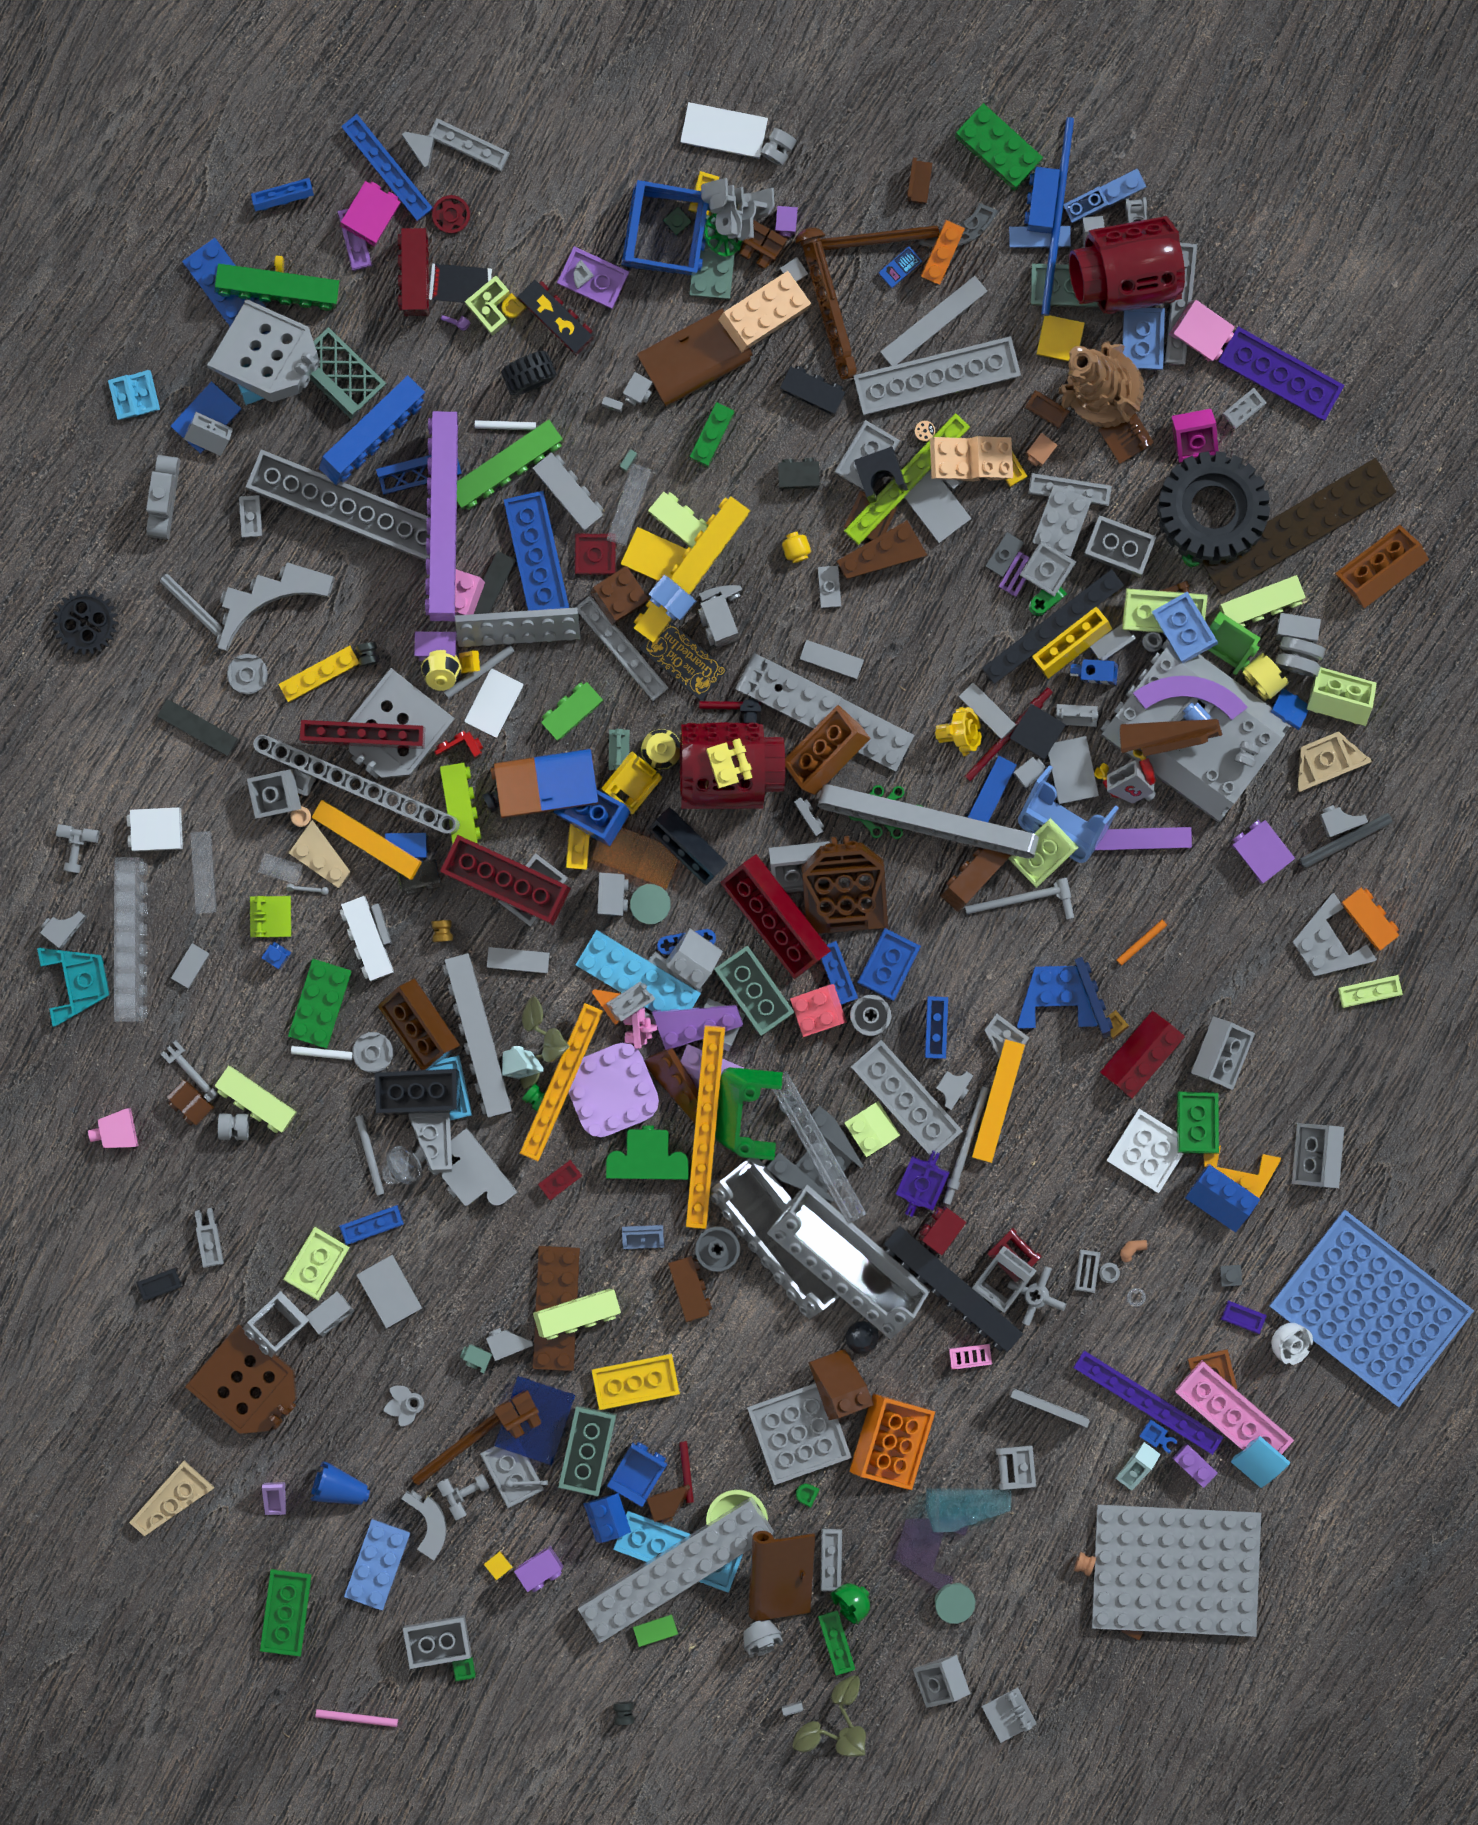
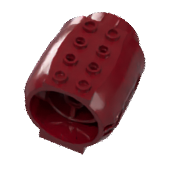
[1069,216,1185,314]
[680,722,785,809]

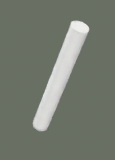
[475,420,536,430]
[291,1046,353,1060]

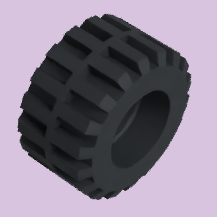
[501,351,557,395]

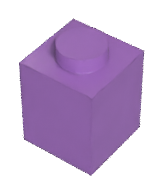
[775,206,798,238]

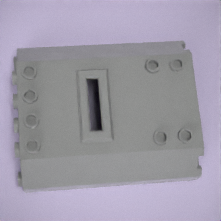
[1100,639,1291,823]

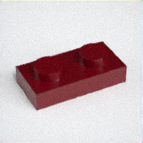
[538,1160,583,1200]

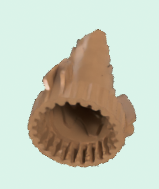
[1059,341,1145,428]

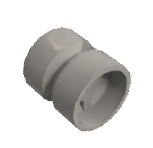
[760,128,797,166]
[218,1114,249,1140]

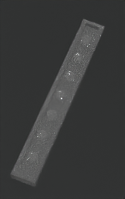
[773,1071,866,1224]

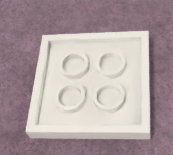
[1106,1109,1184,1193]

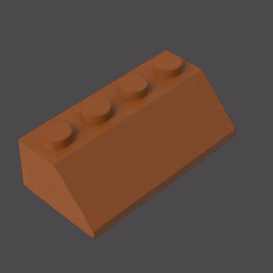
[1335,525,1429,609]
[785,705,871,795]

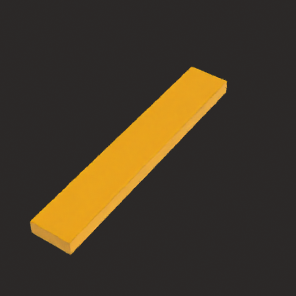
[312,800,422,879]
[972,1039,1025,1163]

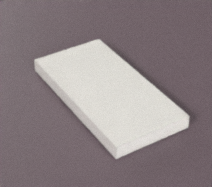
[681,102,768,159]

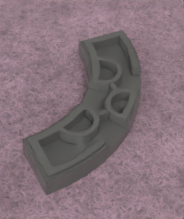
[919,203,998,249]

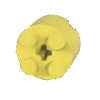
[1242,652,1289,701]

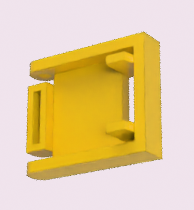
[601,752,662,815]

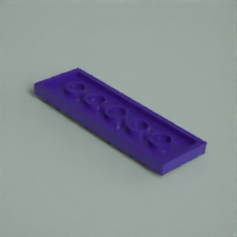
[1218,326,1345,422]

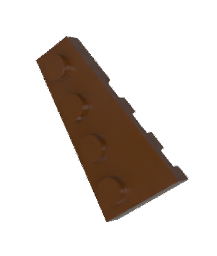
[644,1048,698,1124]

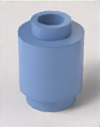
[1183,702,1211,721]

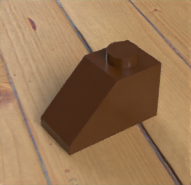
[647,1484,690,1524]

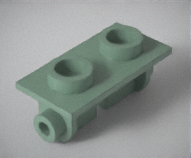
[609,729,630,770]

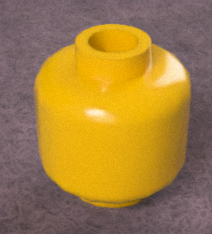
[782,532,811,563]

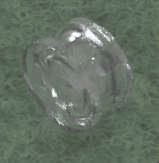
[1127,1288,1146,1307]

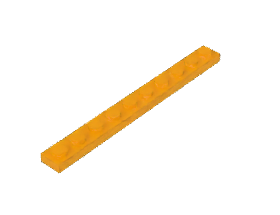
[686,1025,725,1229]

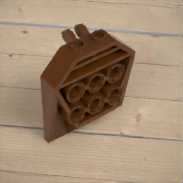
[802,836,888,934]
[185,1324,297,1434]

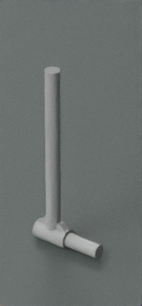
[965,878,1074,919]

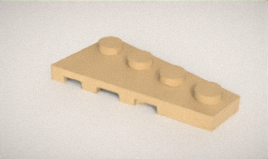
[129,1460,215,1536]

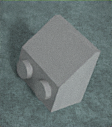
[598,873,629,916]
[666,928,723,989]
[913,1655,970,1708]

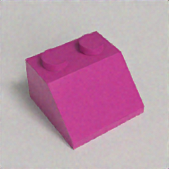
[1171,409,1219,462]

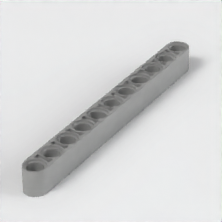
[253,735,460,834]
[818,785,1039,859]

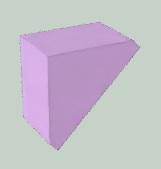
[262,1482,286,1515]

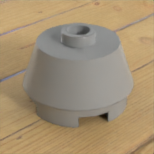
[743,1620,784,1658]

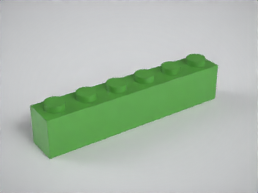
[457,420,563,510]

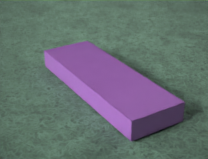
[338,209,372,271]

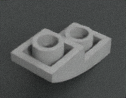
[699,585,742,602]

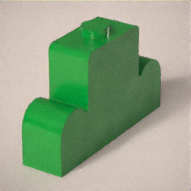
[606,1125,689,1179]

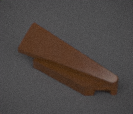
[1120,719,1223,756]

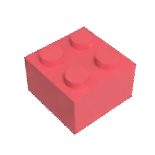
[790,984,847,1037]

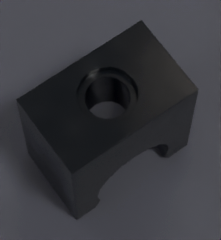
[854,446,908,504]

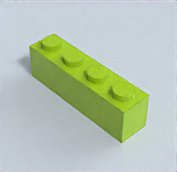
[440,763,481,844]

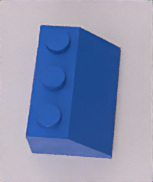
[1185,1164,1260,1233]

